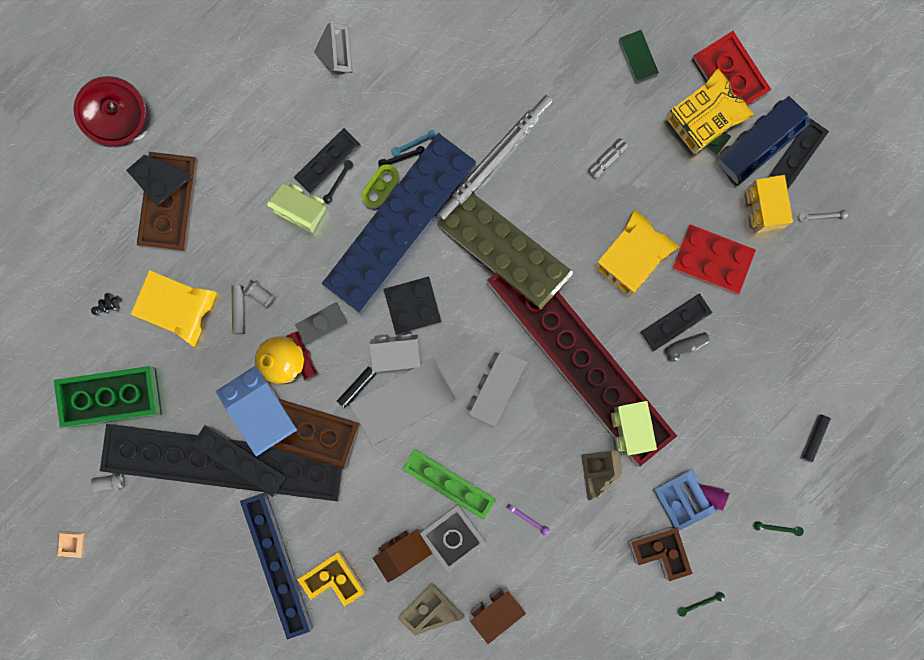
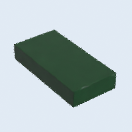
[619,29,659,83]

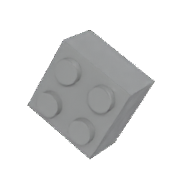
[420,504,487,573]

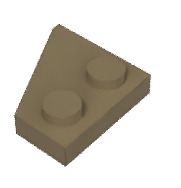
[398,584,465,635]

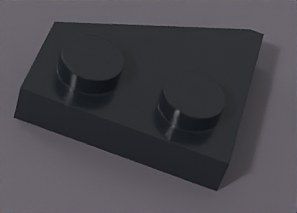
[126,155,193,207]

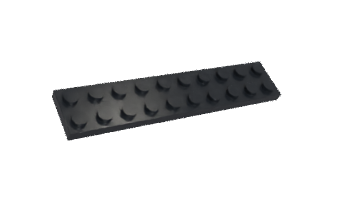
[100,424,343,502]

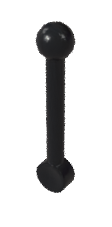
[378,146,425,167]
[323,160,353,203]

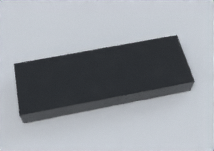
[769,118,829,190]
[294,128,361,195]
[639,293,713,352]

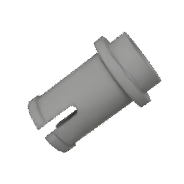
[243,279,275,308]
[91,473,124,493]

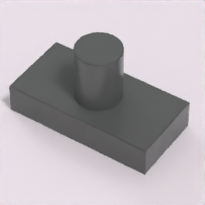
[295,302,348,346]

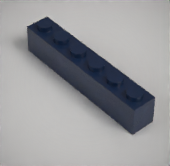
[240,492,312,640]

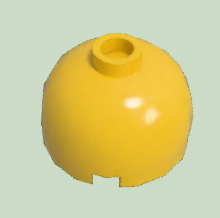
[254,336,304,384]

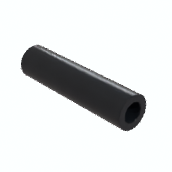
[336,366,377,409]
[802,414,831,463]

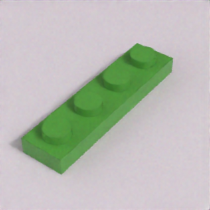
[402,449,496,520]

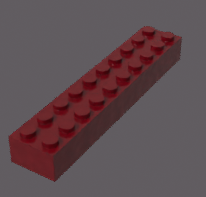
[486,273,677,467]

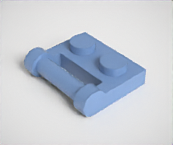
[654,469,716,531]

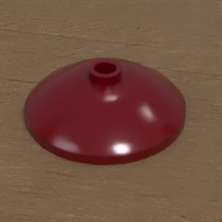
[73,76,146,146]

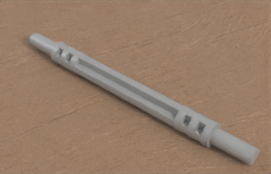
[437,95,552,220]

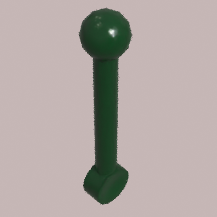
[754,521,804,536]
[677,592,725,617]

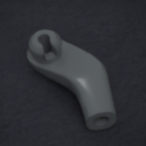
[665,332,710,361]

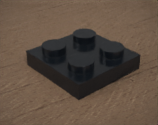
[383,276,442,335]

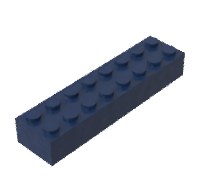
[321,133,476,315]

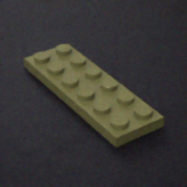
[437,192,573,309]

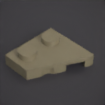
[582,450,622,500]

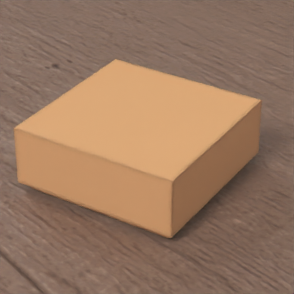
[57,532,84,558]

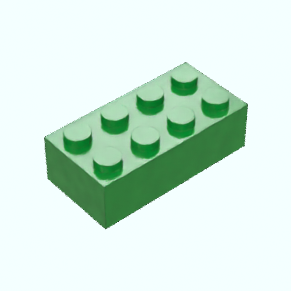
[54,366,161,428]

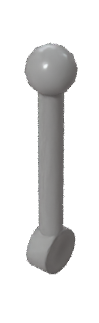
[799,209,849,222]

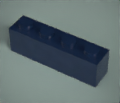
[718,96,810,185]

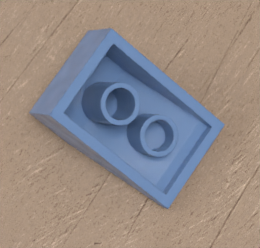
[215,365,297,456]

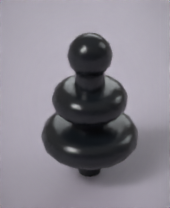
[91,292,120,315]

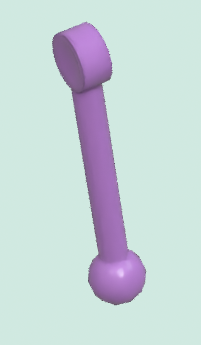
[506,504,550,535]

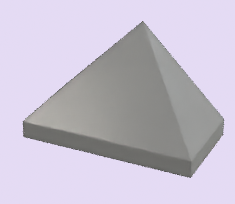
[314,23,352,72]

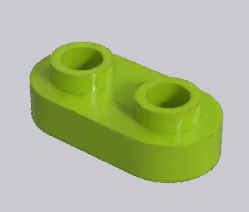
[362,164,399,209]

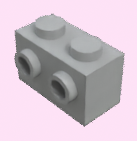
[369,332,421,372]

